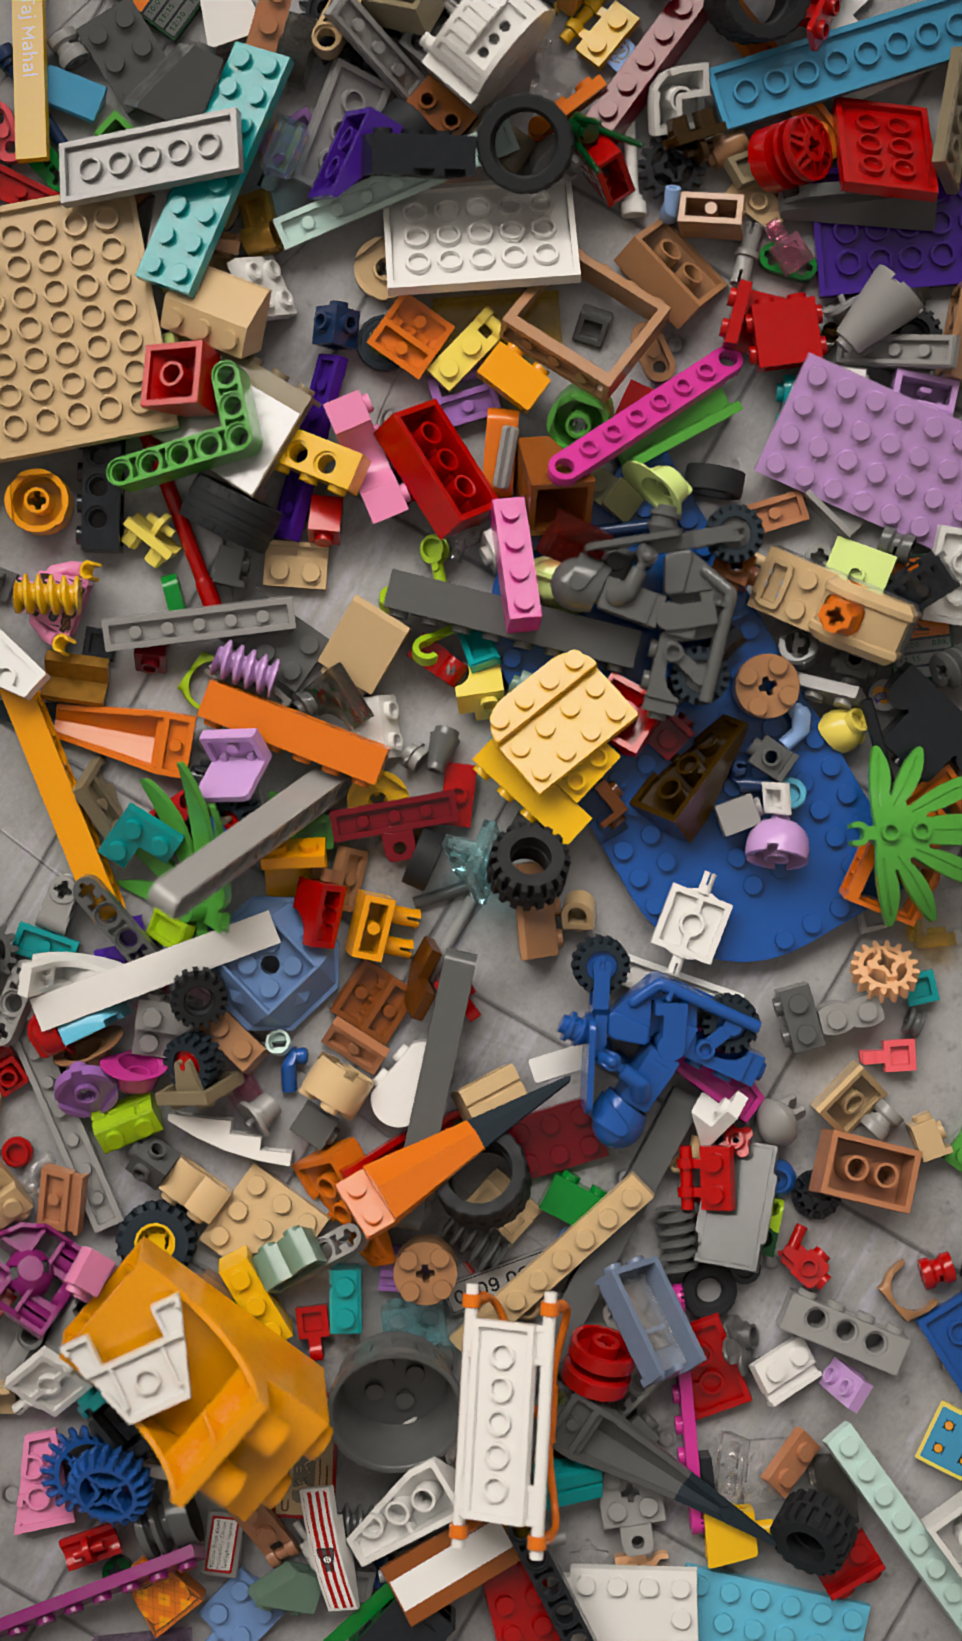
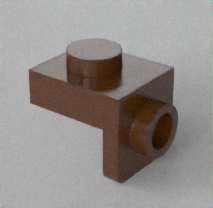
[593,779,628,830]

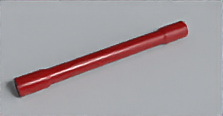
[139,434,222,606]

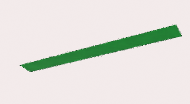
[323,1582,394,1641]

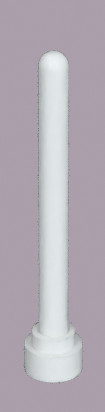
[621,120,647,219]

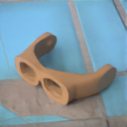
[877,1258,939,1323]

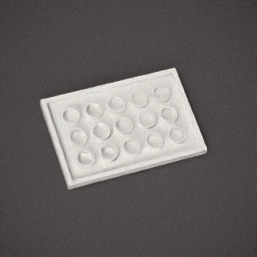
[383,177,581,296]

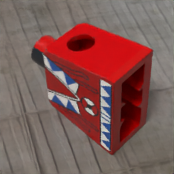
[574,134,636,208]

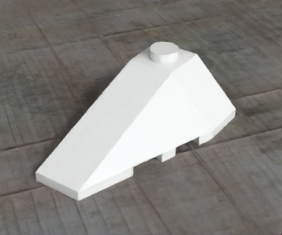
[346,1456,456,1567]

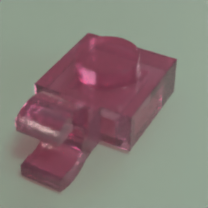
[764,217,814,277]

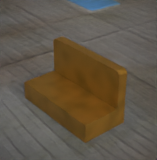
[41,650,111,707]

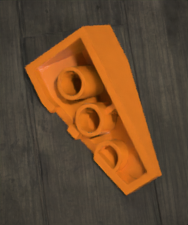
[292,1137,396,1267]

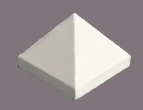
[762,782,792,816]

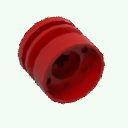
[748,113,833,194]

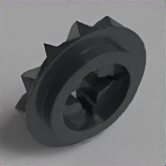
[791,1169,841,1220]

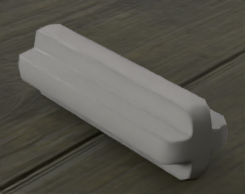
[493,425,519,489]

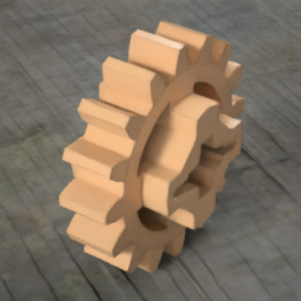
[849,940,920,1003]

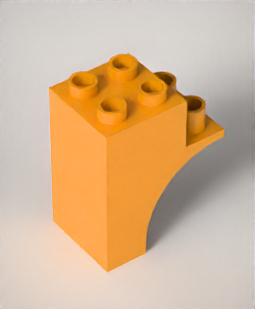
[59,1236,334,1522]

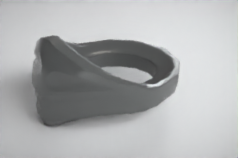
[778,625,820,672]

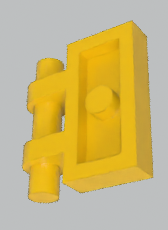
[559,0,641,72]

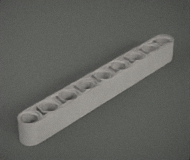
[147,764,352,920]

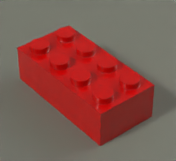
[373,398,499,540]

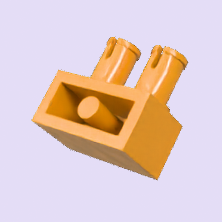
[477,341,551,415]
[344,889,421,963]

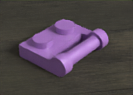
[426,359,501,428]

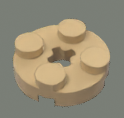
[354,236,398,303]

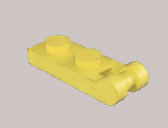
[426,306,501,393]

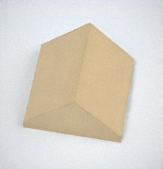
[810,1060,888,1133]

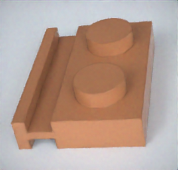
[36,1163,89,1236]

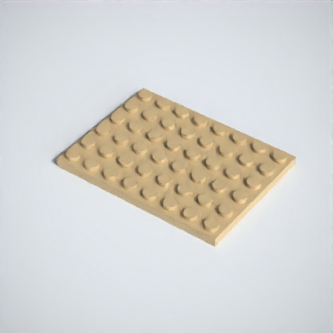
[0,194,180,463]

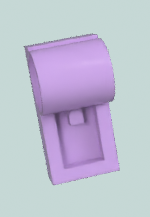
[819,1356,874,1413]

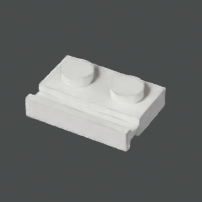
[748,1335,822,1407]

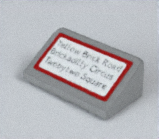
[200,1508,244,1578]

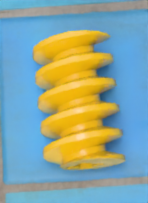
[13,573,83,616]

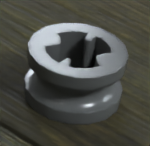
[901,1007,927,1038]

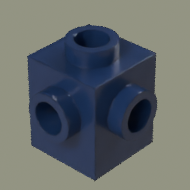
[312,300,361,351]

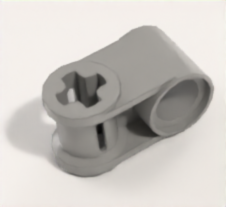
[35,873,78,936]

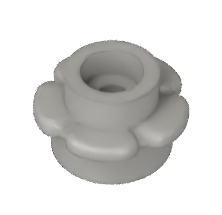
[401,743,429,772]

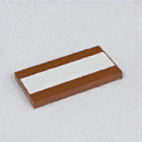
[380,1519,521,1627]

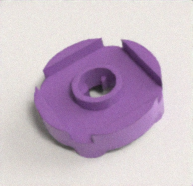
[54,1061,119,1118]

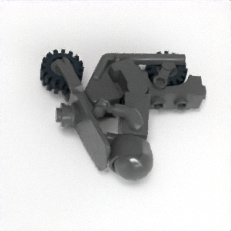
[550,503,765,721]

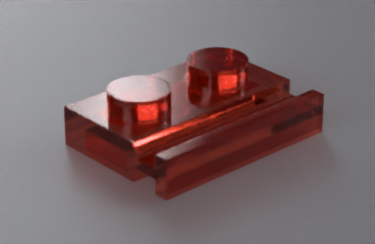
[536,508,614,563]

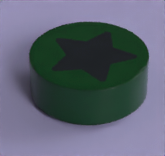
[102,1555,133,1578]

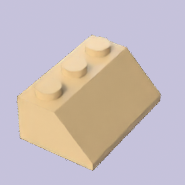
[160,266,272,359]

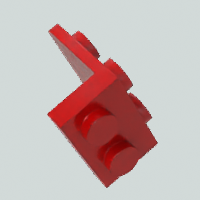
[718,279,787,355]

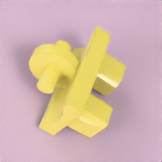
[121,512,183,568]

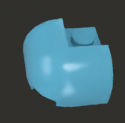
[57,1001,132,1046]

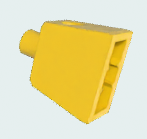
[702,1502,773,1569]

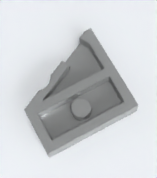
[799,673,866,710]

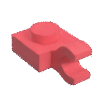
[858,1038,917,1072]

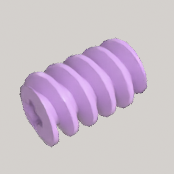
[209,640,280,698]

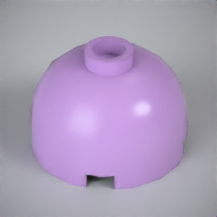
[745,815,810,870]

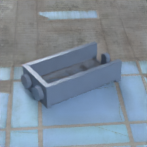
[594,1255,707,1388]

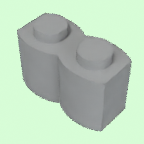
[816,992,885,1035]

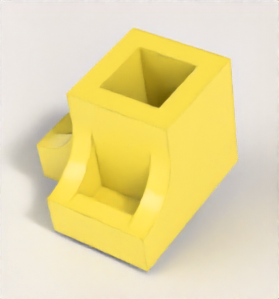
[455,664,505,721]

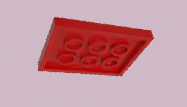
[832,97,939,203]

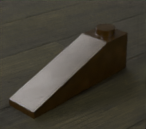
[629,714,749,843]

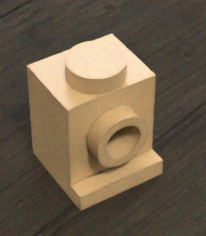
[905,1110,953,1163]

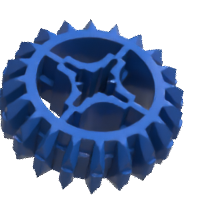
[39,1425,107,1513]
[67,1443,155,1527]

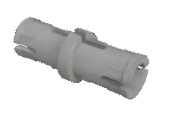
[729,221,764,287]

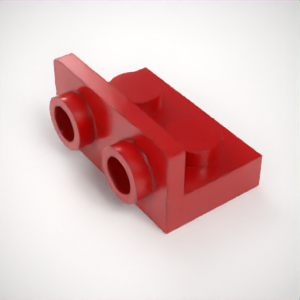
[817,1528,886,1601]

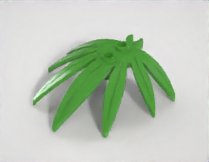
[847,746,962,927]
[117,762,232,939]

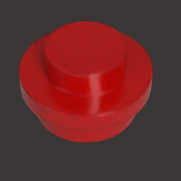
[1,1136,34,1168]

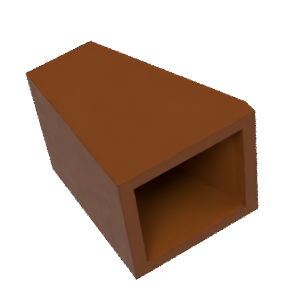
[513,436,595,536]

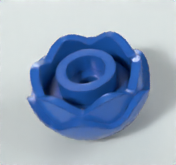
[775,1159,796,1198]

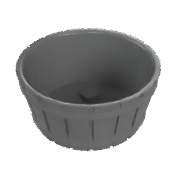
[327,1331,460,1473]

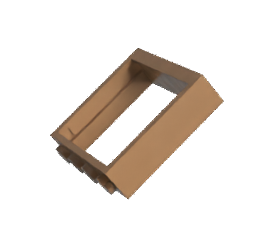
[499,248,671,404]

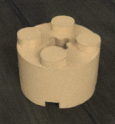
[298,1051,375,1121]

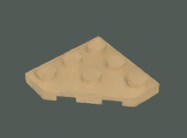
[199,1162,331,1257]

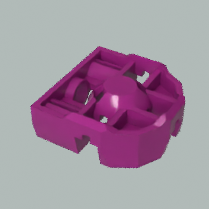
[0,1222,81,1340]

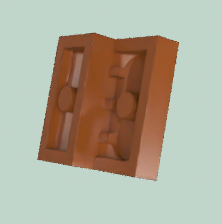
[329,958,408,1045]

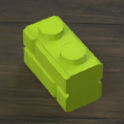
[91,1091,164,1154]

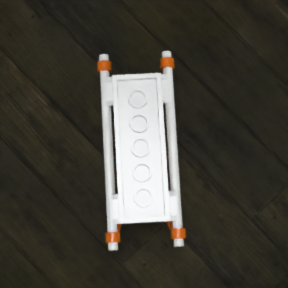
[449,1283,571,1561]

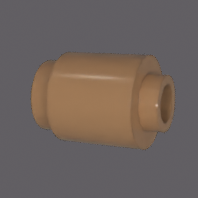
[706,128,749,170]

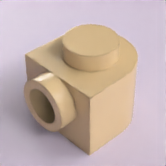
[561,890,597,932]

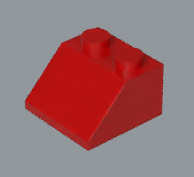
[140,340,221,417]

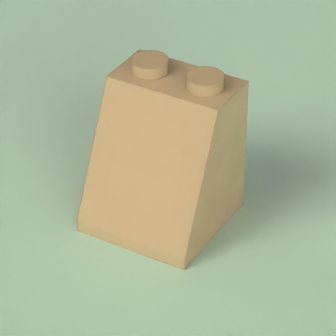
[317,595,412,697]

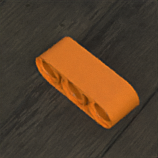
[483,407,520,499]

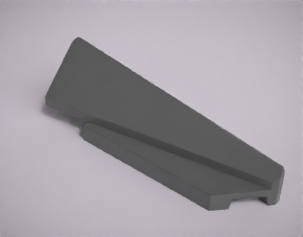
[778,181,938,231]

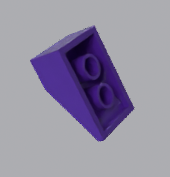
[307,107,403,201]

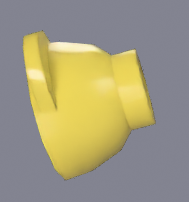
[818,707,867,753]

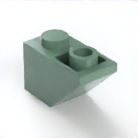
[247,1561,322,1616]

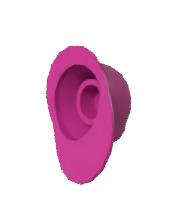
[99,1049,169,1094]

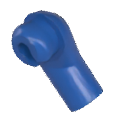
[281,1046,308,1093]

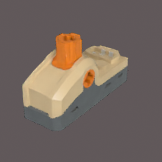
[747,545,922,666]

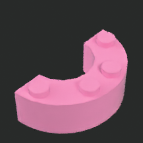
[323,389,412,524]
[63,1246,117,1304]

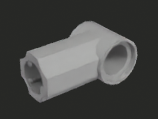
[1,1327,50,1376]

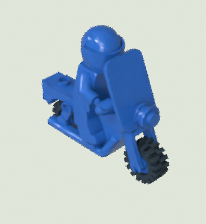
[557,934,766,1149]

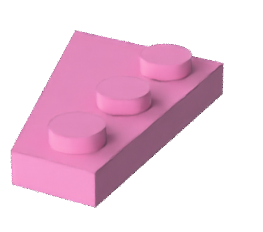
[14,1427,77,1535]

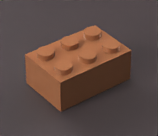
[808,1129,923,1214]

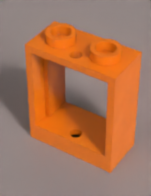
[838,841,940,927]

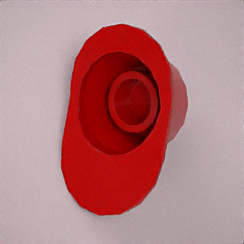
[27,992,77,1058]

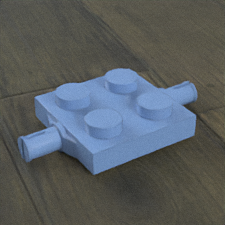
[197,1565,286,1641]

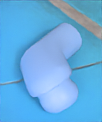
[779,703,811,750]

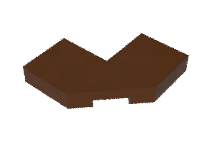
[404,936,442,1022]

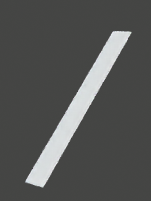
[29,910,281,1032]

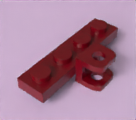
[329,789,460,862]

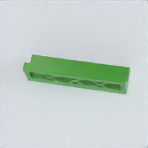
[618,387,743,466]

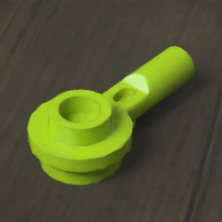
[420,534,450,582]

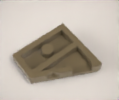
[72,755,123,839]

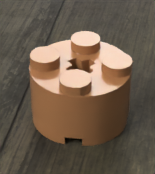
[732,654,800,719]
[393,1234,458,1305]

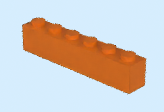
[197,679,392,788]

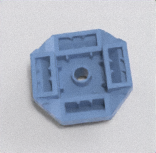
[209,895,340,1031]

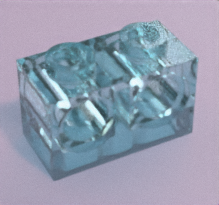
[380,1298,448,1343]

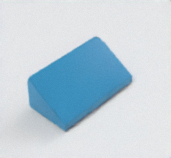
[47,65,107,124]

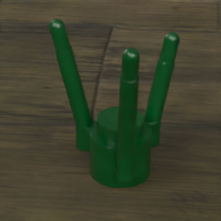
[569,112,644,174]

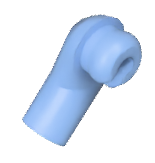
[659,185,681,225]

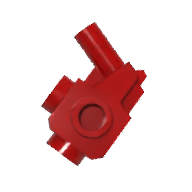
[777,1223,832,1291]

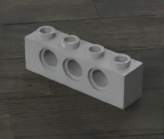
[775,1286,911,1376]

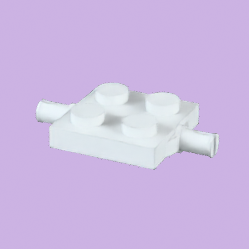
[650,870,733,977]
[4,1346,94,1417]

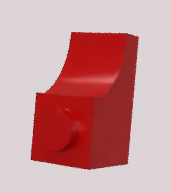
[293,876,347,949]

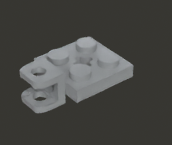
[599,1471,666,1557]

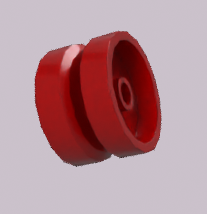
[561,1325,636,1402]

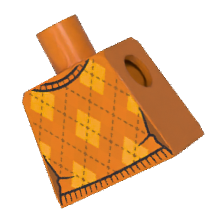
[131,1555,207,1638]

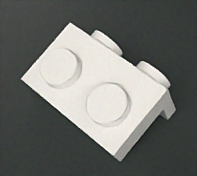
[348,694,403,758]

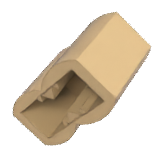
[158,1154,233,1225]

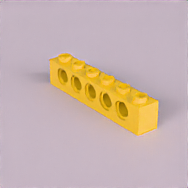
[274,429,372,497]

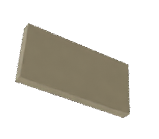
[931,46,962,194]

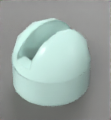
[265,1029,292,1056]

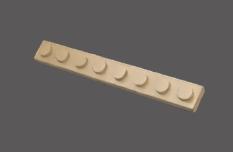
[448,1171,654,1353]

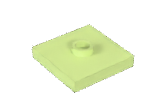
[826,536,898,590]

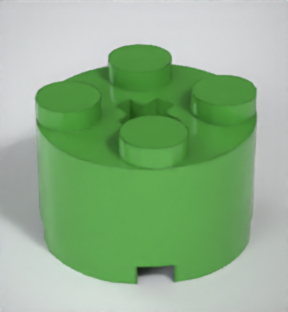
[546,384,615,449]

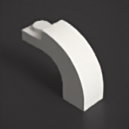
[17,952,124,998]

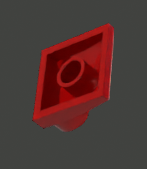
[608,671,661,758]

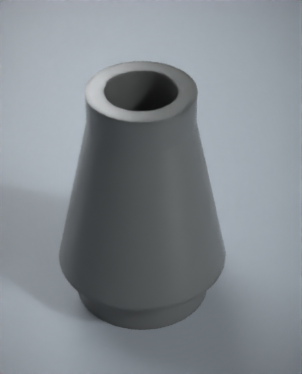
[426,725,460,774]

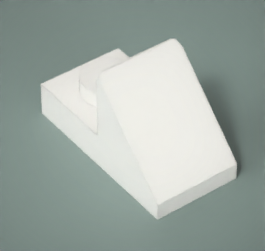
[692,1091,748,1146]

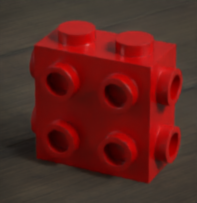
[744,292,827,373]

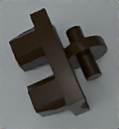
[662,107,728,165]

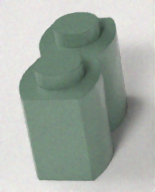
[251,1225,327,1294]

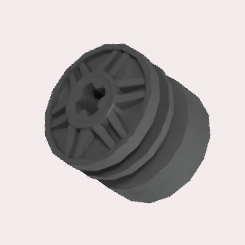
[132,1485,204,1561]

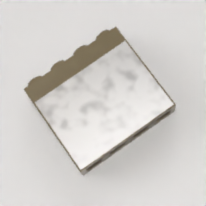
[151,348,322,503]

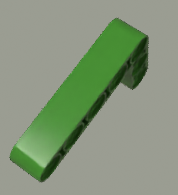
[106,360,263,492]

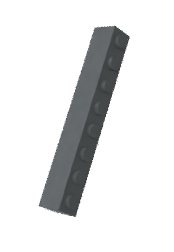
[383,569,642,674]

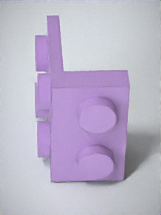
[199,728,273,802]

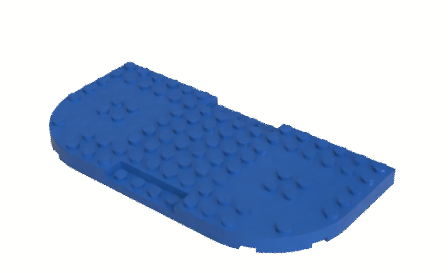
[492,451,904,962]

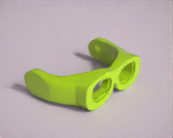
[177,650,215,710]

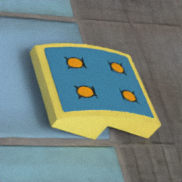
[915,1400,962,1481]

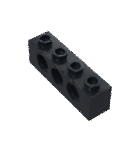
[76,439,126,554]

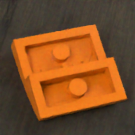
[366,295,456,380]

